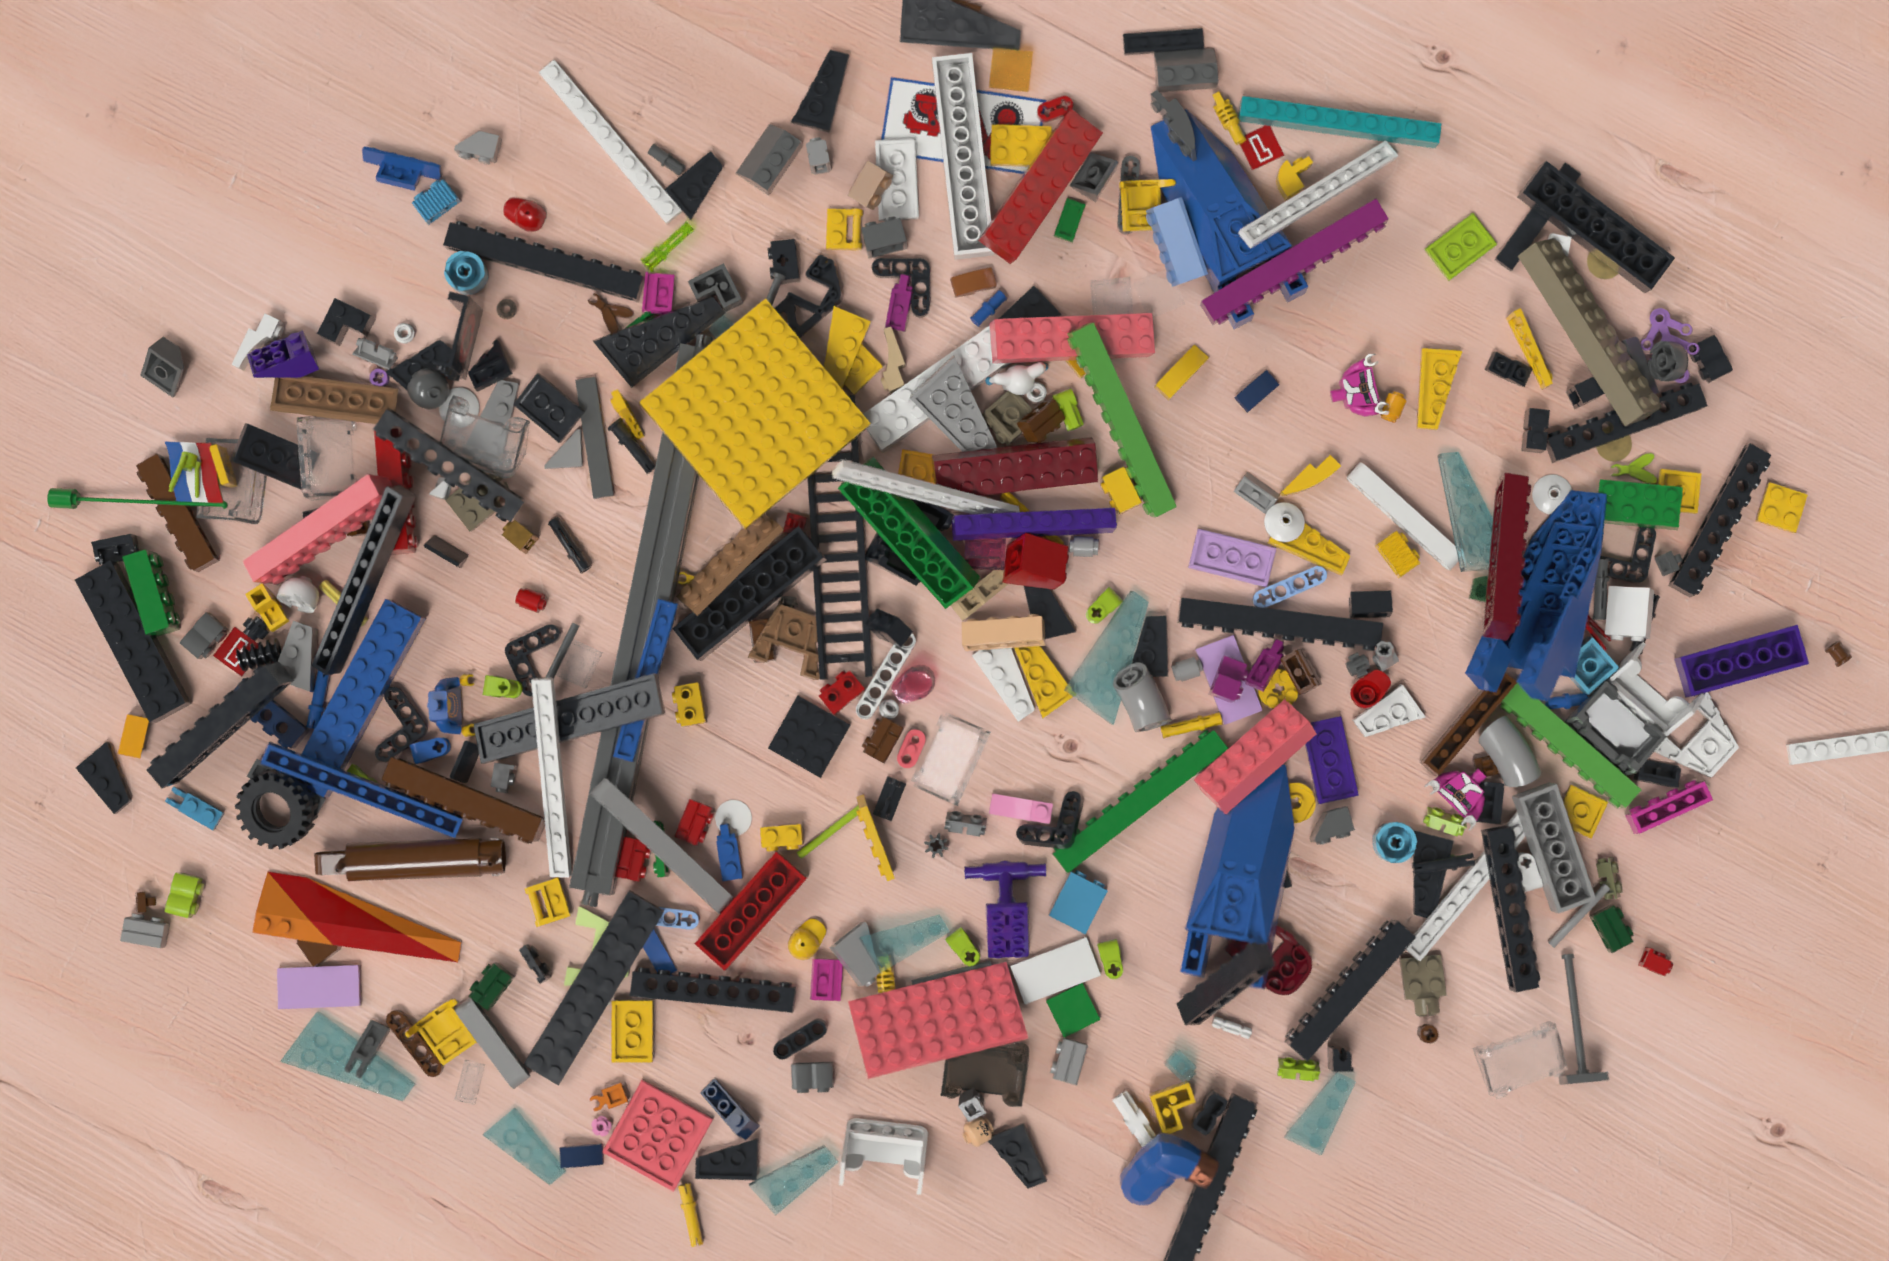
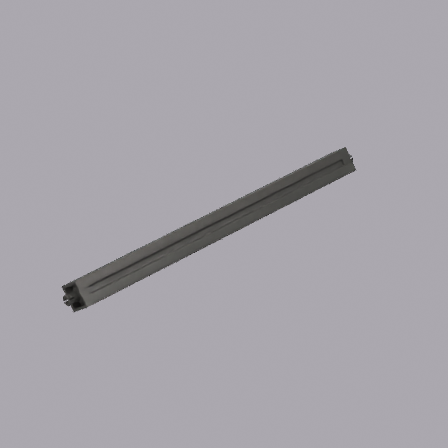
[568,334,713,907]

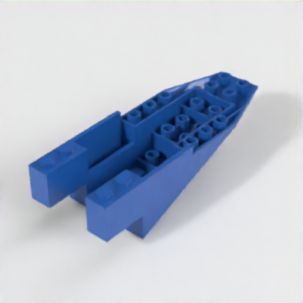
[1150,109,1308,329]
[1465,490,1607,701]
[1180,764,1295,990]

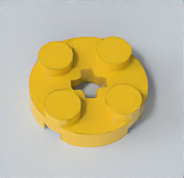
[1257,669,1298,709]
[1289,783,1316,823]

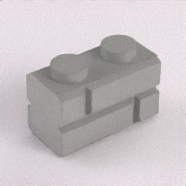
[806,138,831,175]
[120,913,170,948]
[1050,1038,1088,1085]

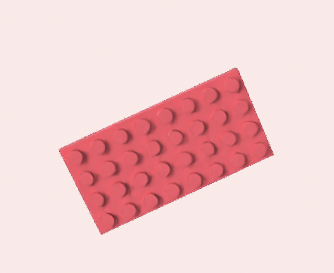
[848,962,1028,1079]

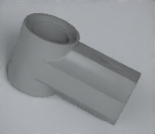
[1372,641,1399,672]

